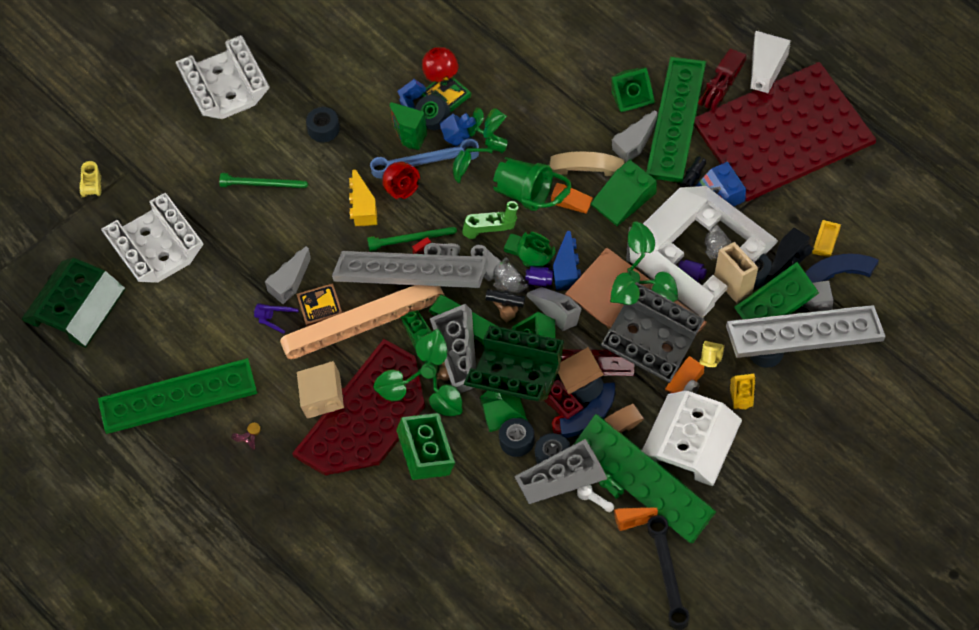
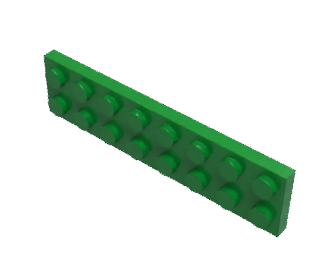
[646,57,706,183]
[98,358,257,434]
[573,414,717,543]

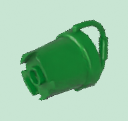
[493,157,572,211]

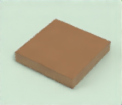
[558,347,603,394]

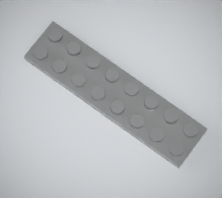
[332,251,488,288]
[726,305,886,358]

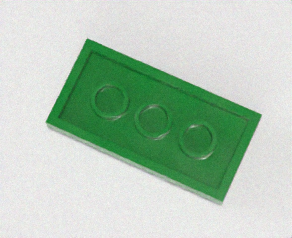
[734,262,819,320]

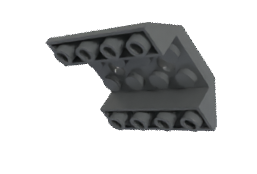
[601,282,705,383]

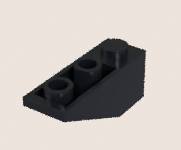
[769,228,814,280]

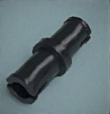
[680,156,707,188]
[485,289,525,308]

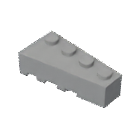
[430,304,476,394]
[515,439,607,504]

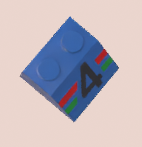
[695,162,746,207]

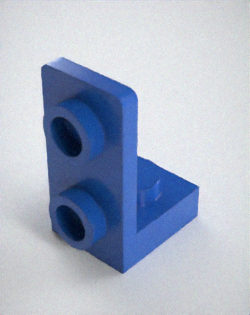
[398,79,426,109]

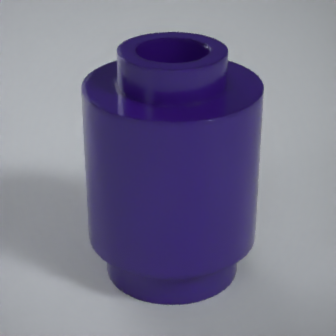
[678,260,707,283]
[525,266,553,287]

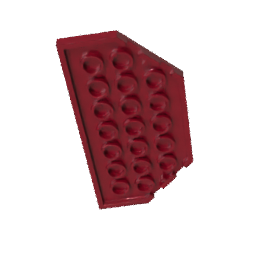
[292,339,425,475]

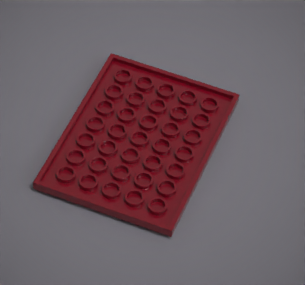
[694,62,876,202]

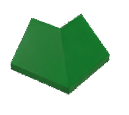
[611,67,655,112]
[479,391,527,432]

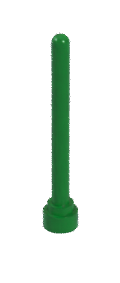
[219,173,308,188]
[367,227,457,252]

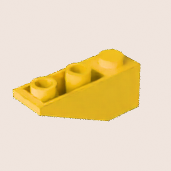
[349,170,377,226]
[730,374,755,409]

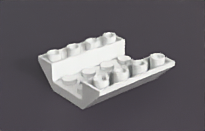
[176,35,269,119]
[101,192,203,282]
[642,390,742,486]

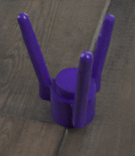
[254,303,299,334]

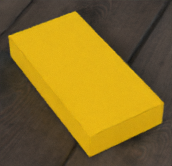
[812,220,841,258]

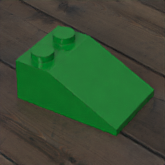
[591,159,657,226]

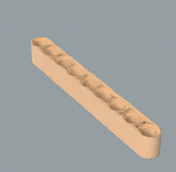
[280,285,445,359]

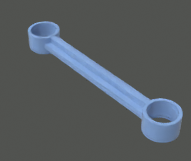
[370,139,479,178]

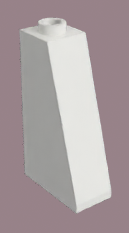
[751,31,791,93]

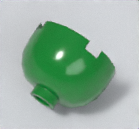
[517,231,556,267]

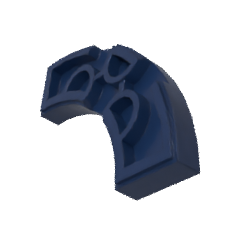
[805,254,879,283]
[560,383,615,438]

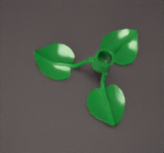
[453,108,508,184]
[610,222,678,305]
[373,329,463,416]

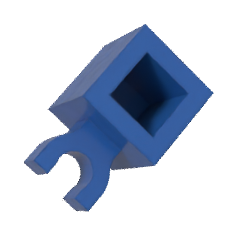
[439,113,476,146]

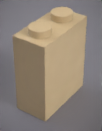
[714,242,758,303]
[297,361,344,419]

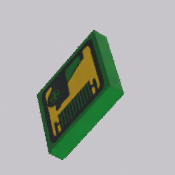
[420,76,471,112]

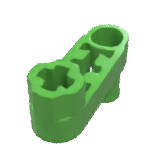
[462,201,519,239]

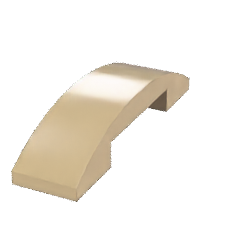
[550,152,624,176]

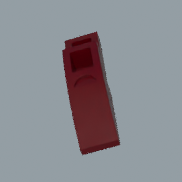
[529,376,583,420]

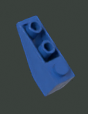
[553,231,581,291]

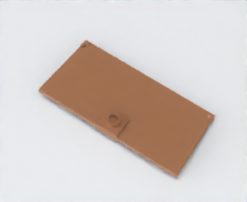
[565,248,707,352]

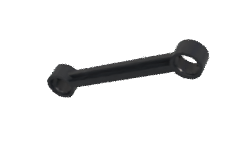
[648,515,689,630]

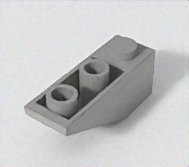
[612,111,657,163]
[265,246,311,304]
[526,287,582,331]

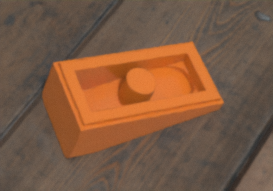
[551,183,593,214]
[665,356,704,393]
[614,508,658,531]

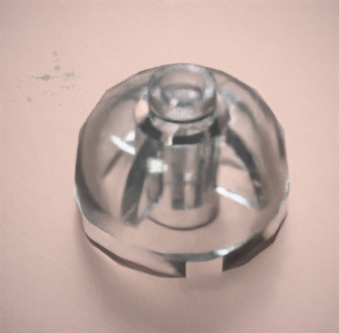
[704,225,732,260]
[493,257,529,295]

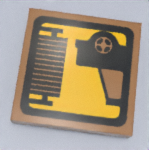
[297,283,342,327]

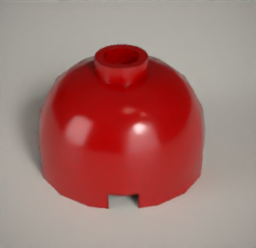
[422,47,459,82]
[382,161,420,199]

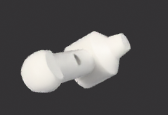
[577,485,614,512]

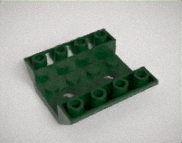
[22,257,126,348]
[464,325,564,402]

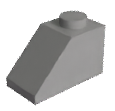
[802,281,833,312]

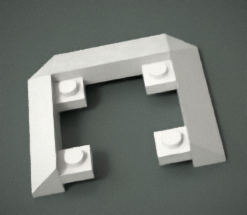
[630,186,778,318]

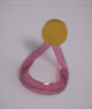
[231,422,261,450]

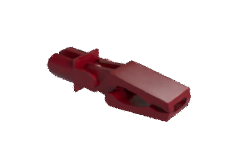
[698,49,747,110]

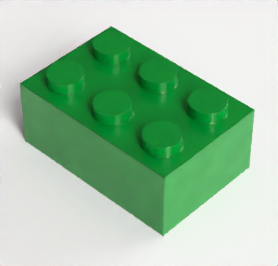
[396,413,455,480]

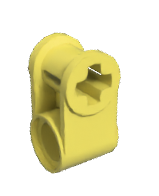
[80,161,101,197]
[699,341,724,367]

